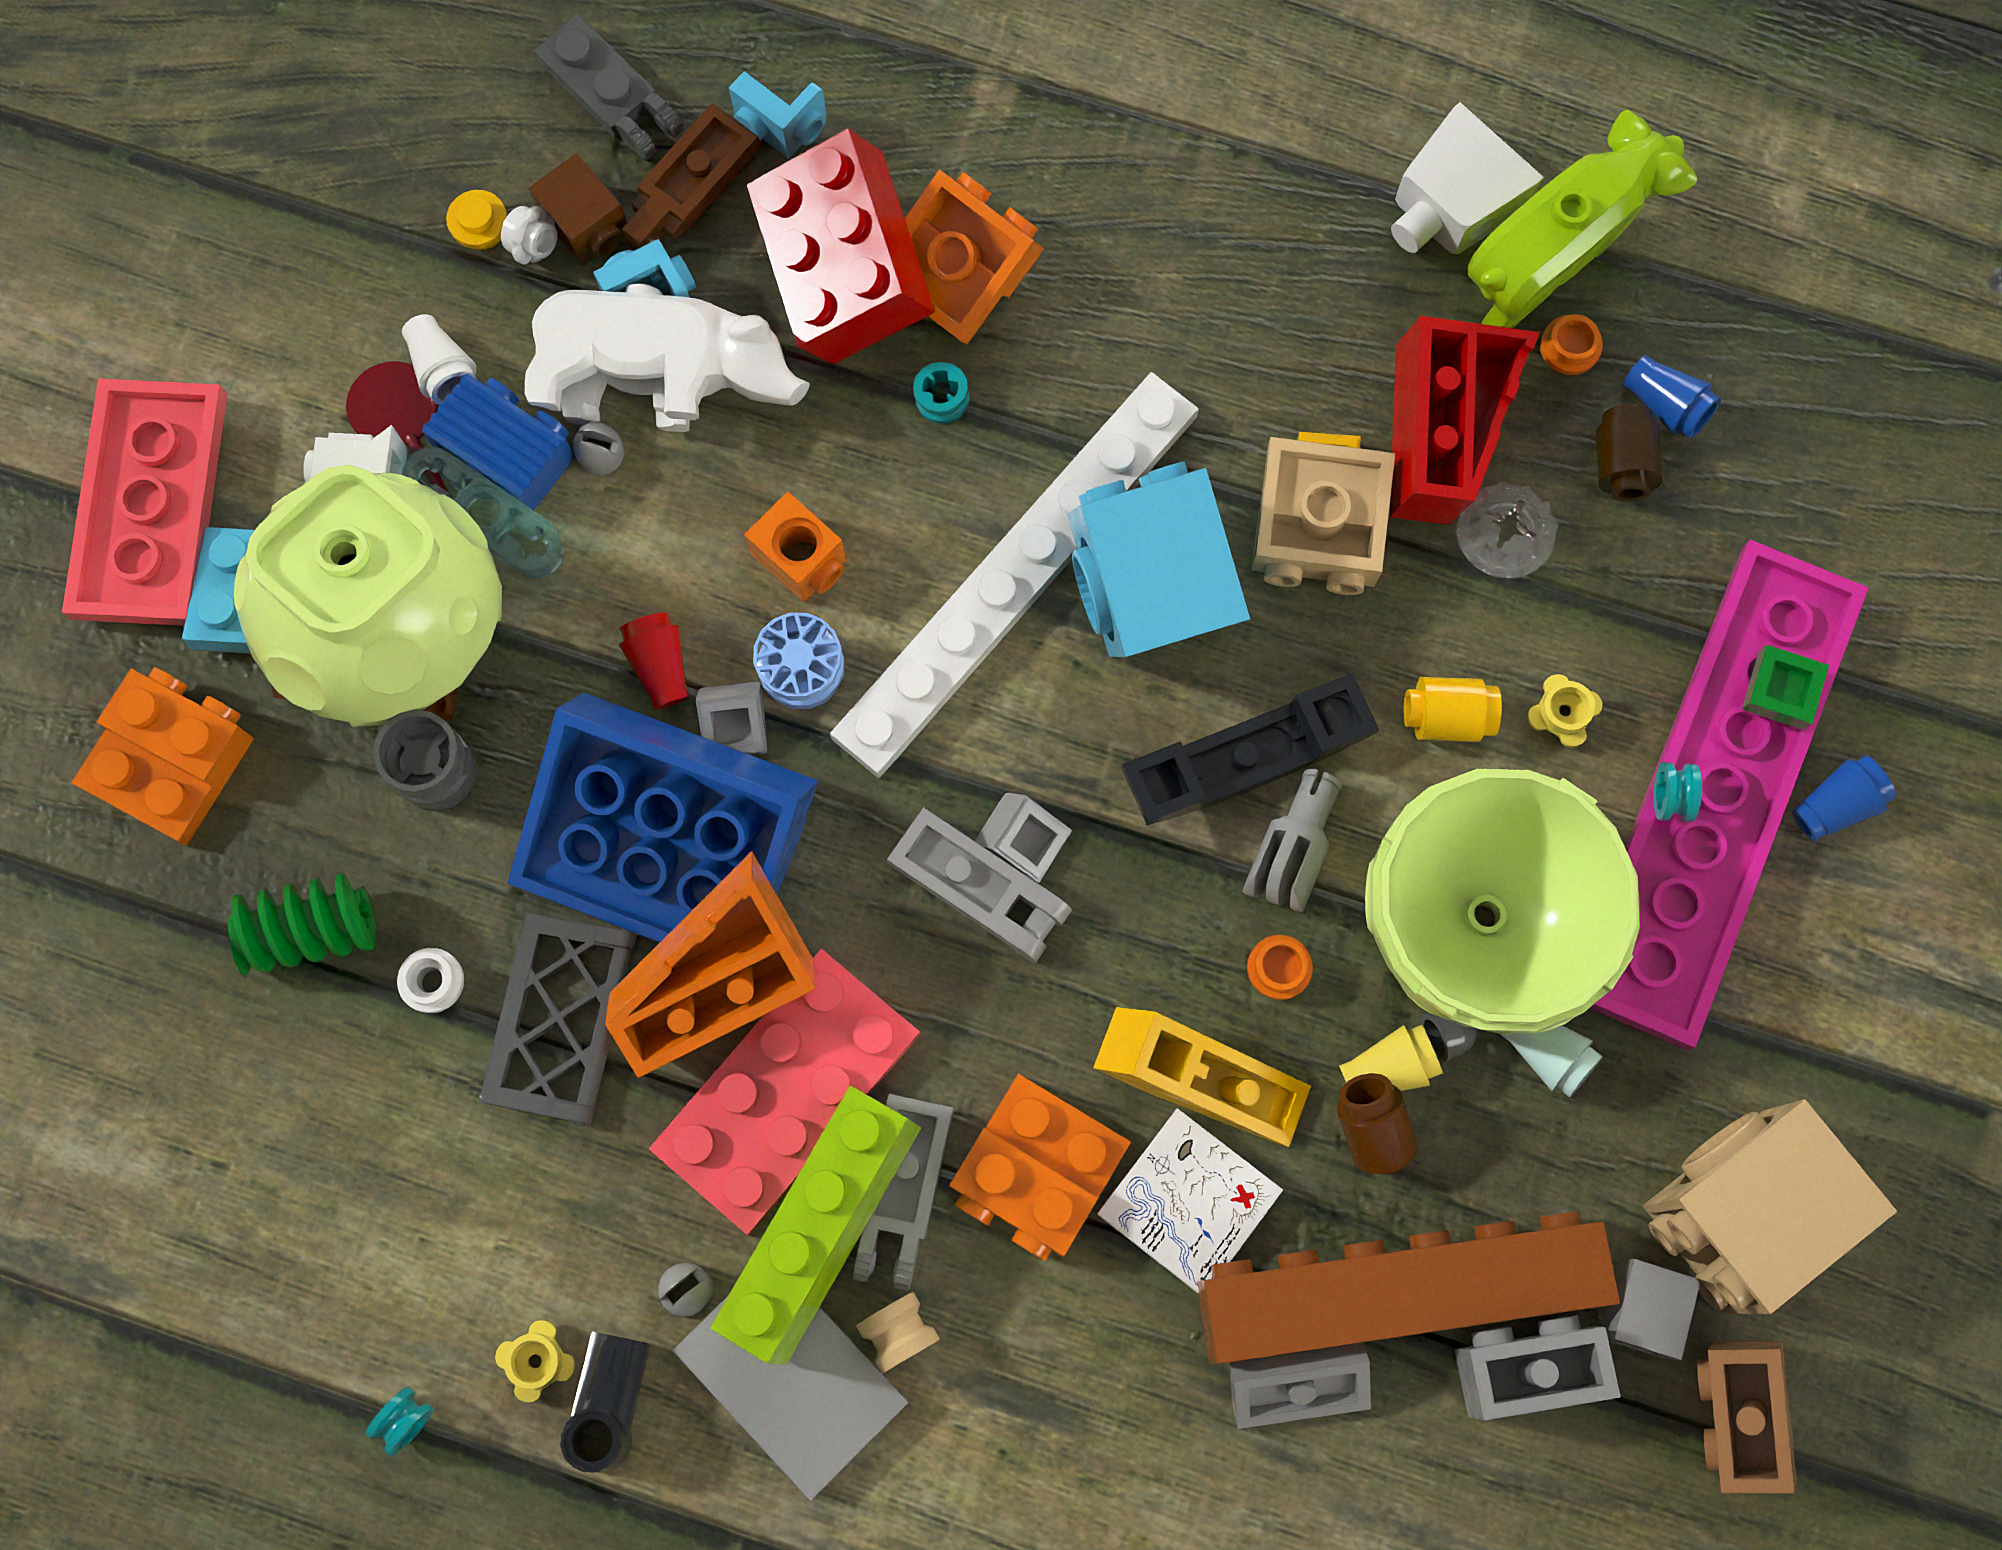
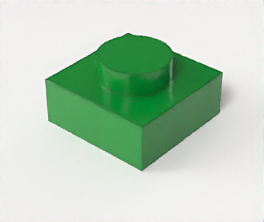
[1742,644,1829,730]

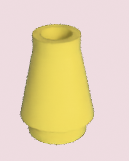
[1339,1025,1443,1091]

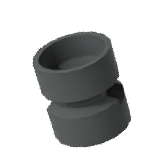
[373,710,478,811]

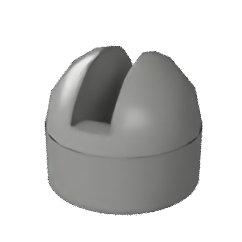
[573,422,625,475]
[658,1262,713,1317]

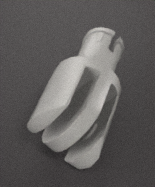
[1242,769,1343,913]

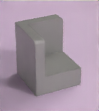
[1601,1259,1700,1360]

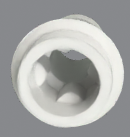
[402,314,477,405]

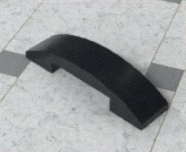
[1121,673,1379,825]

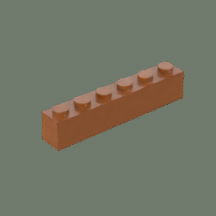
[1197,1211,1620,1364]

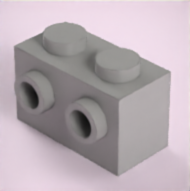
[1454,1315,1621,1421]

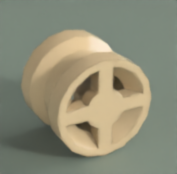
[856,1292,940,1374]

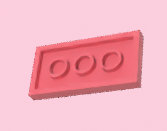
[62,378,228,626]
[649,949,921,1236]

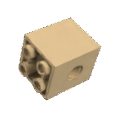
[1643,1099,1897,1314]

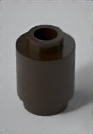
[1596,404,1662,502]

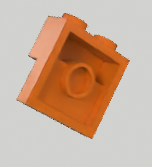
[905,169,1045,344]
[71,667,254,846]
[949,1073,1131,1261]

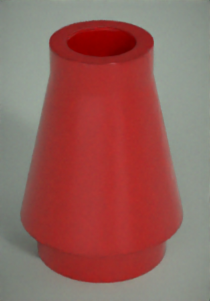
[619,612,690,710]

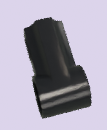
[560,1332,651,1473]

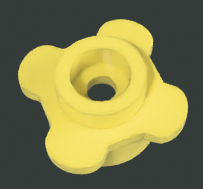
[1527,674,1602,748]
[495,1320,576,1402]

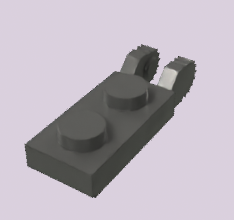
[533,14,684,161]

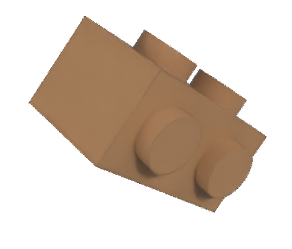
[1697,1340,1797,1494]

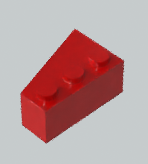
[1389,315,1540,525]

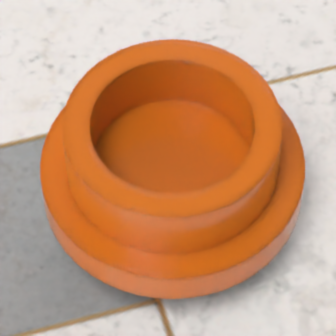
[1540,314,1603,375]
[1247,935,1313,1000]

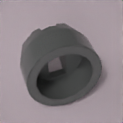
[1420,1012,1477,1063]

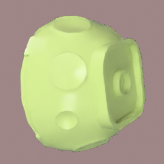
[234,465,502,727]
[1365,769,1640,1035]

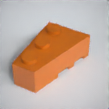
[605,851,815,1078]

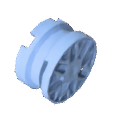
[753,613,844,709]

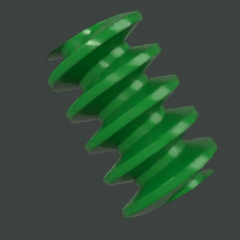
[228,872,377,977]

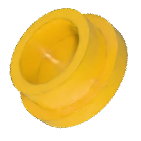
[446,190,508,250]

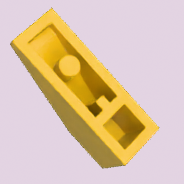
[1093,1007,1311,1147]

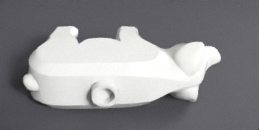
[525,284,810,432]

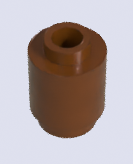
[1337,1073,1418,1175]

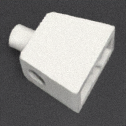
[1391,102,1544,254]

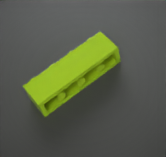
[710,1085,921,1365]

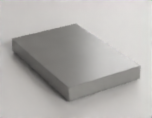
[672,1295,910,1501]

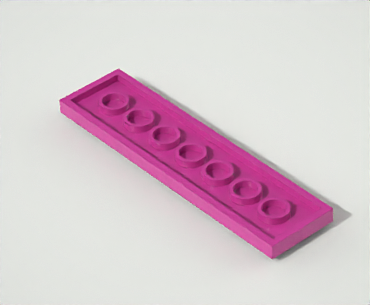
[1590,539,1869,1051]

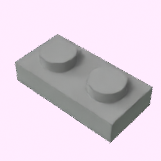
[1229,1342,1371,1429]

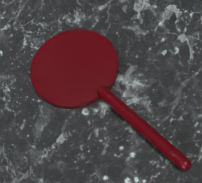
[346,361,454,500]

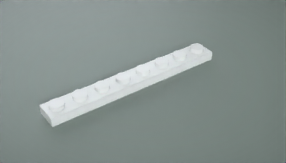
[830,372,1199,778]

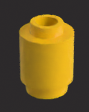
[1404,677,1502,742]

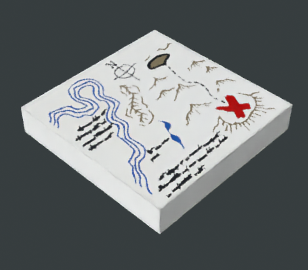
[1097,1108,1283,1294]

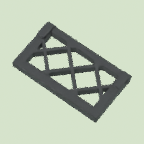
[479,912,637,1126]

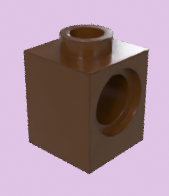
[528,153,627,266]

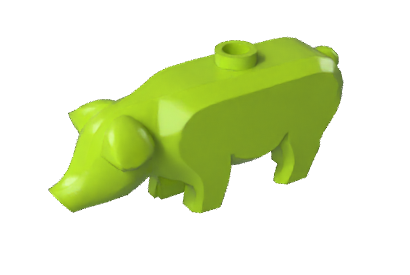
[1468,110,1697,328]

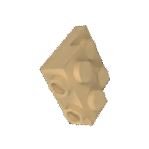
[1251,437,1395,595]

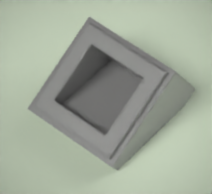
[696,682,768,755]
[975,792,1072,883]

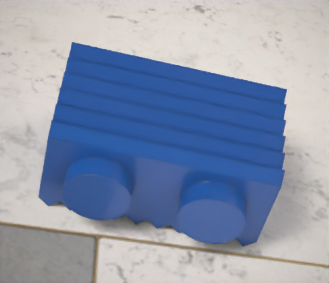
[422,374,575,514]

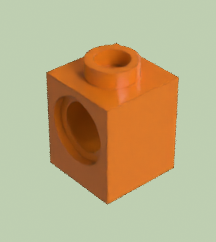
[744,491,846,603]

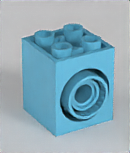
[1067,461,1250,657]

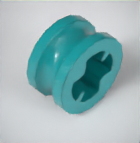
[913,362,970,424]
[1653,762,1702,822]
[365,1386,434,1457]

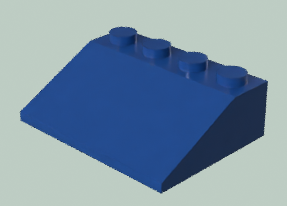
[507,693,818,942]

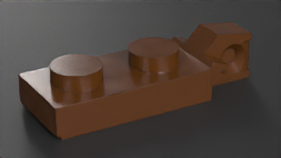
[622,104,761,251]

